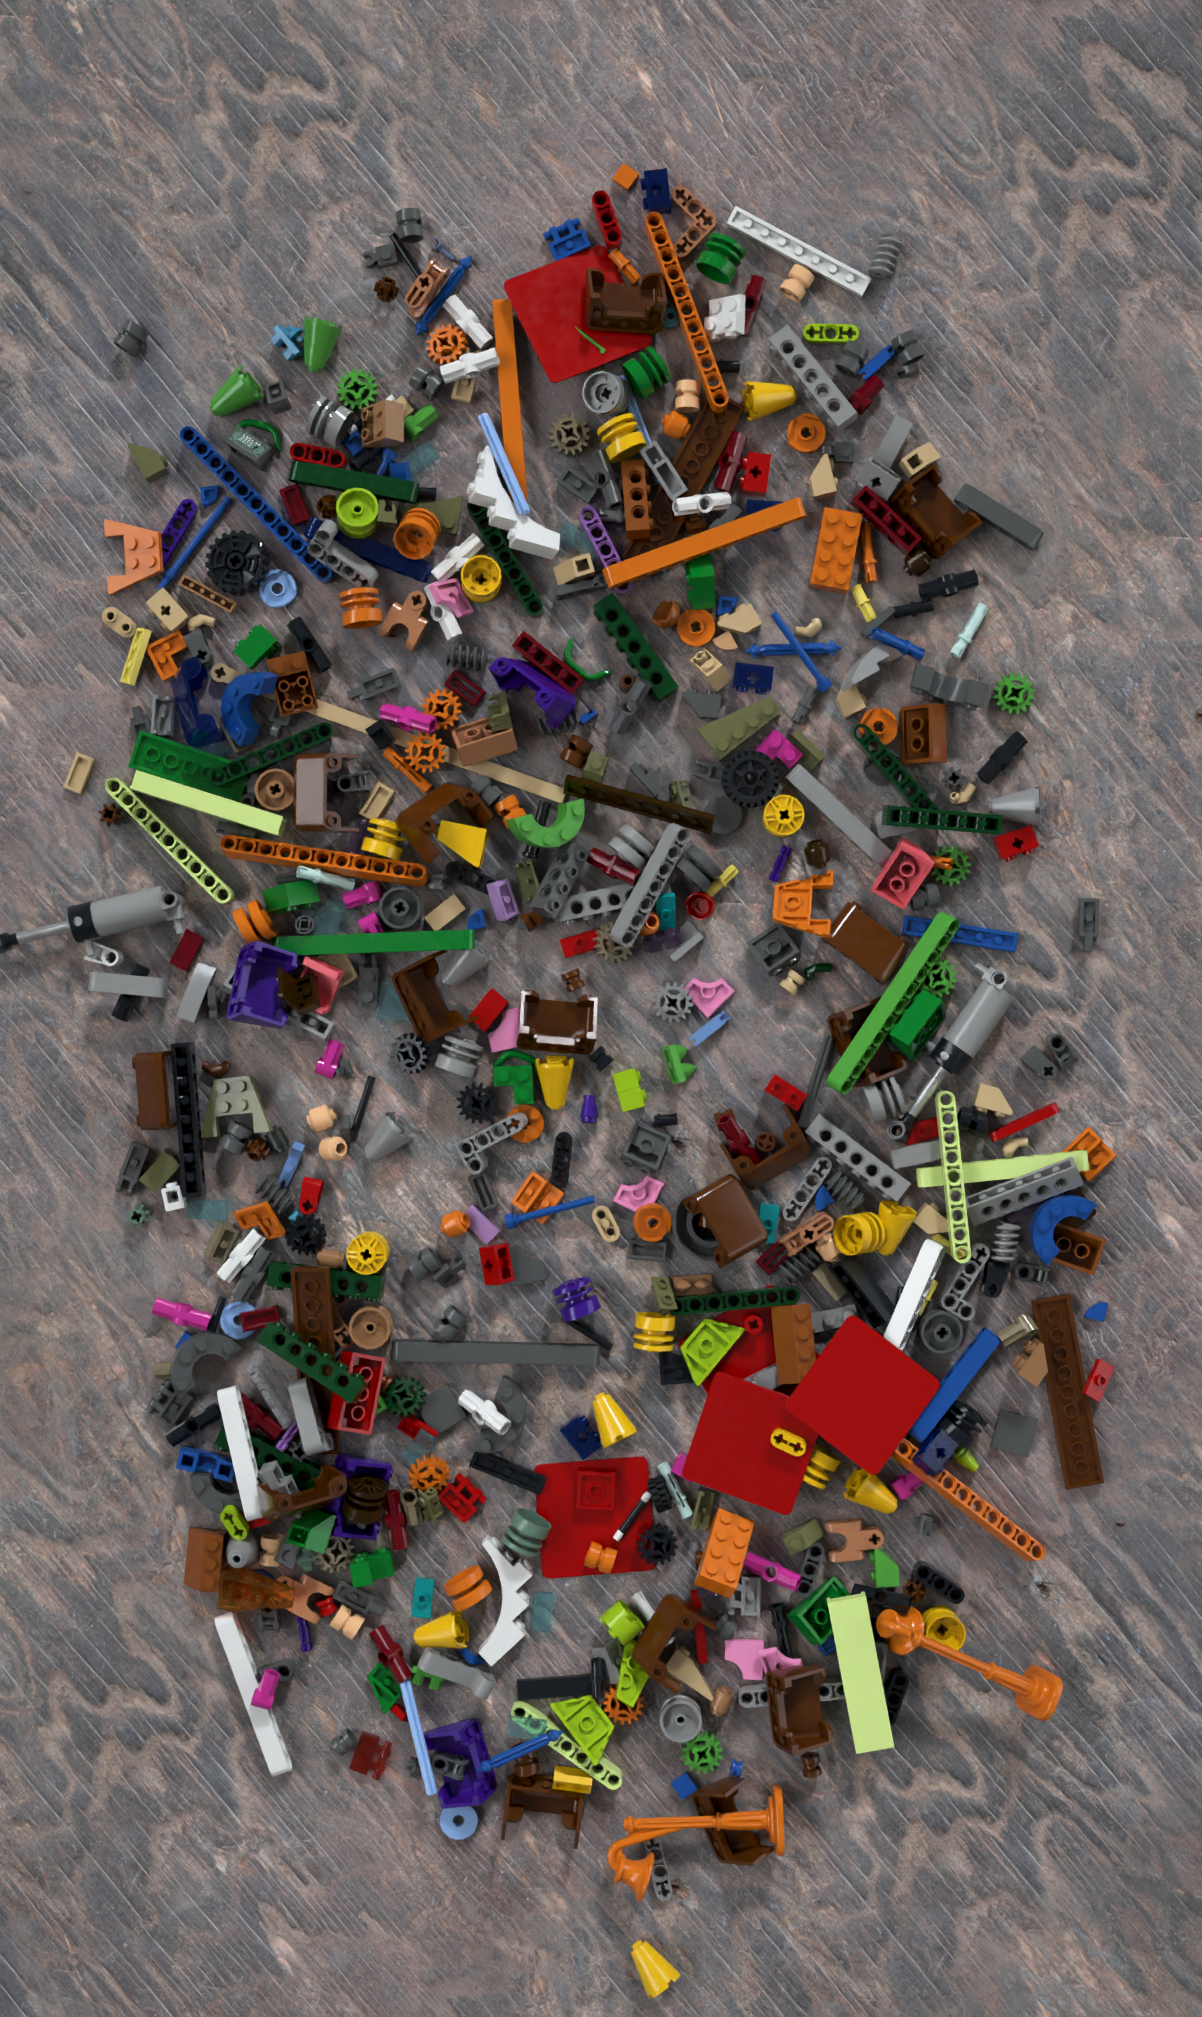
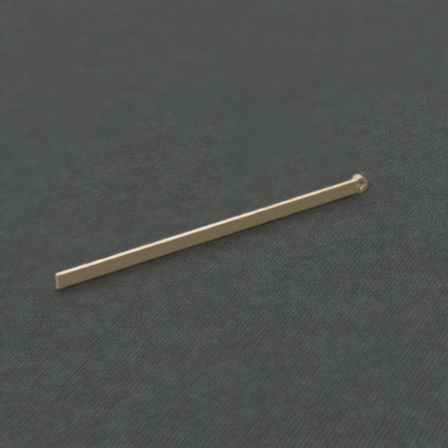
[211,663,566,804]

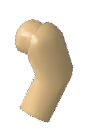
[187,614,216,632]
[795,618,822,638]
[949,783,976,805]
[1002,1137,1028,1158]

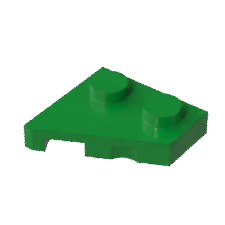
[367,1661,402,1714]

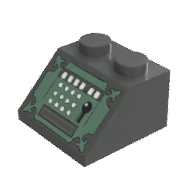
[224,426,275,471]

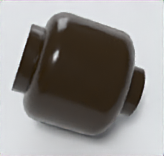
[903,548,932,577]
[804,839,831,869]

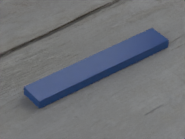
[901,915,1019,953]

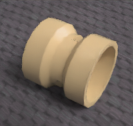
[779,969,806,996]

